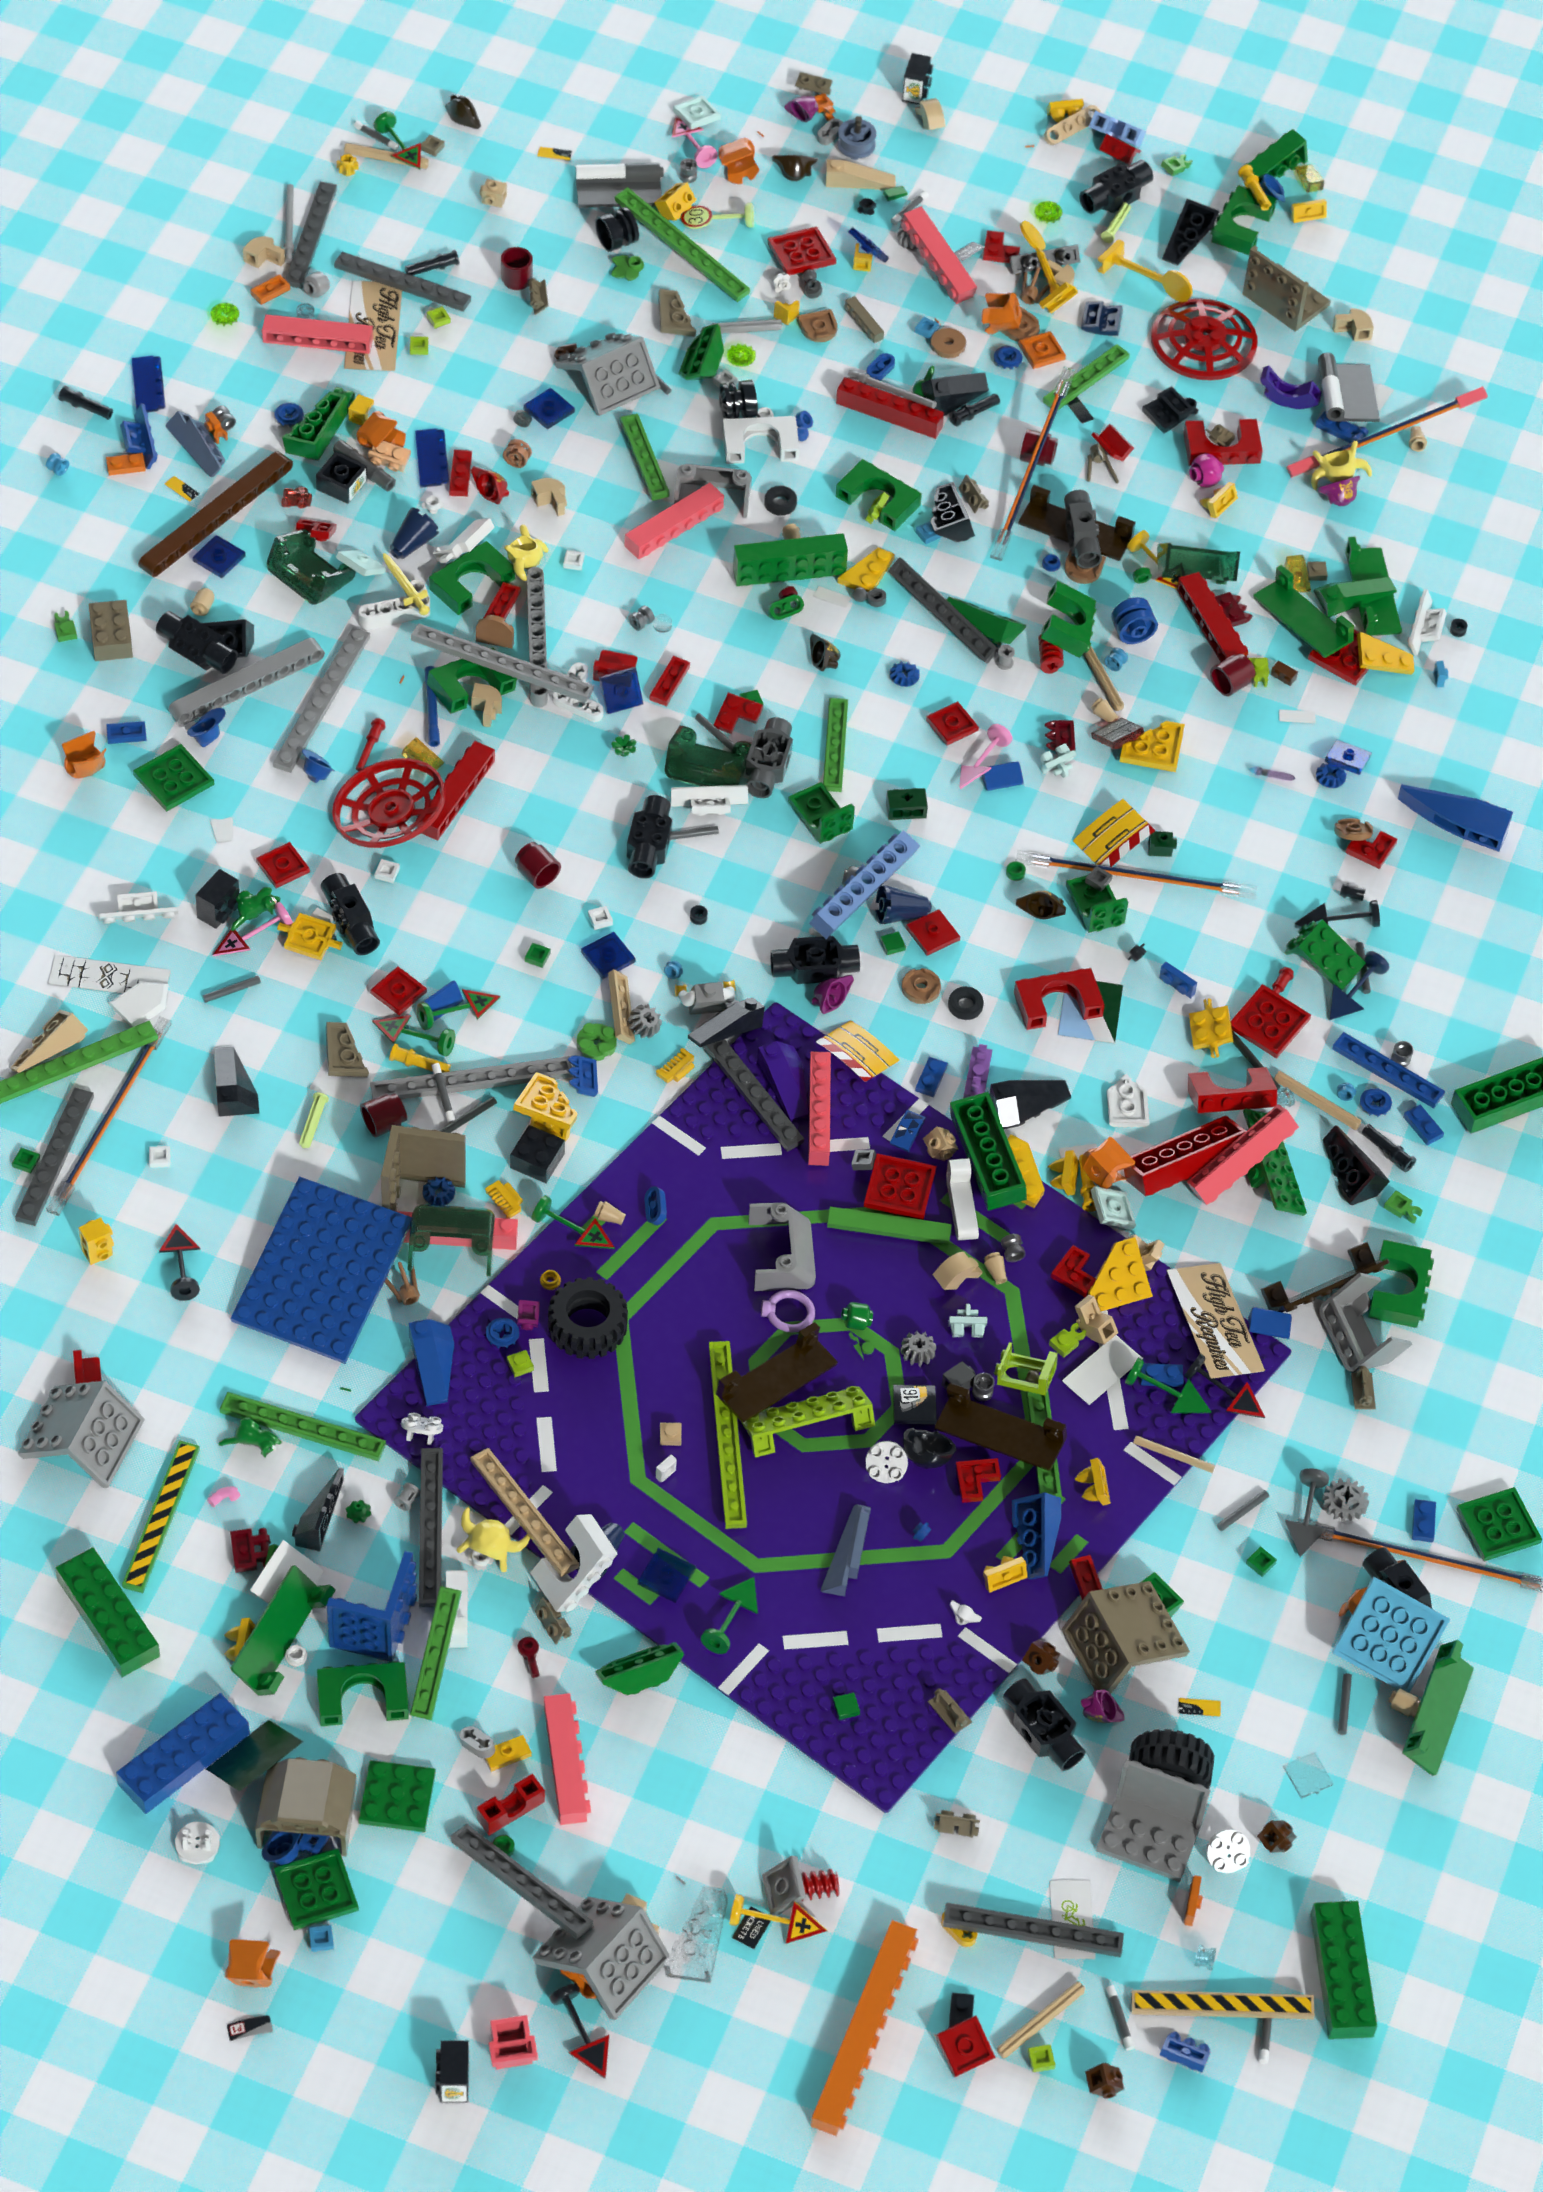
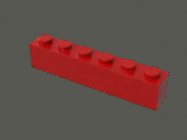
[836,377,944,439]
[1177,572,1248,662]
[416,741,495,841]

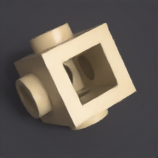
[479,179,507,208]
[923,1126,958,1161]

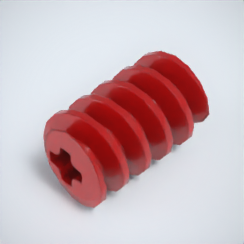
[1038,635,1064,674]
[801,1869,840,1901]

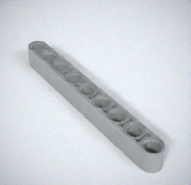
[527,567,548,708]
[168,638,325,725]

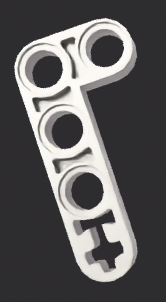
[358,580,430,630]
[946,1158,979,1240]
[446,1570,468,1648]

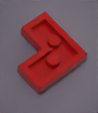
[983,230,1020,264]
[296,519,337,541]
[713,692,764,734]
[1345,831,1398,869]
[1051,1245,1096,1297]
[955,1458,1001,1503]

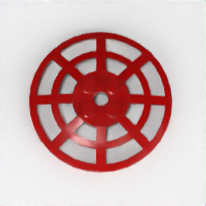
[1151,299,1258,380]
[332,758,446,848]

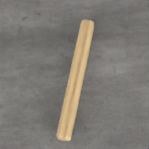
[344,143,429,169]
[1083,646,1124,711]
[1274,1071,1362,1130]
[997,1982,1085,2058]

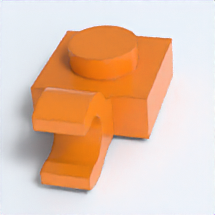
[814,93,835,121]
[204,411,228,444]

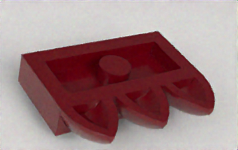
[1215,592,1252,627]
[1044,720,1076,755]

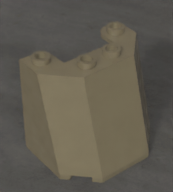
[255,1757,357,1856]

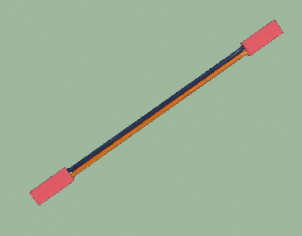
[1286,386,1488,478]

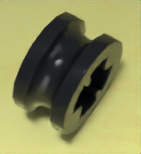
[1450,618,1468,637]
[690,905,708,925]

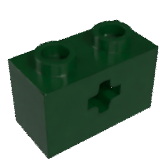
[886,788,928,820]

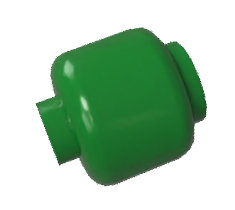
[841,1302,873,1330]

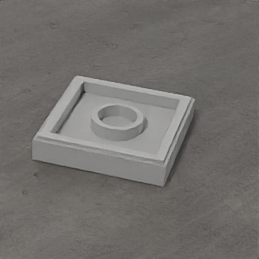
[762,1856,806,1916]

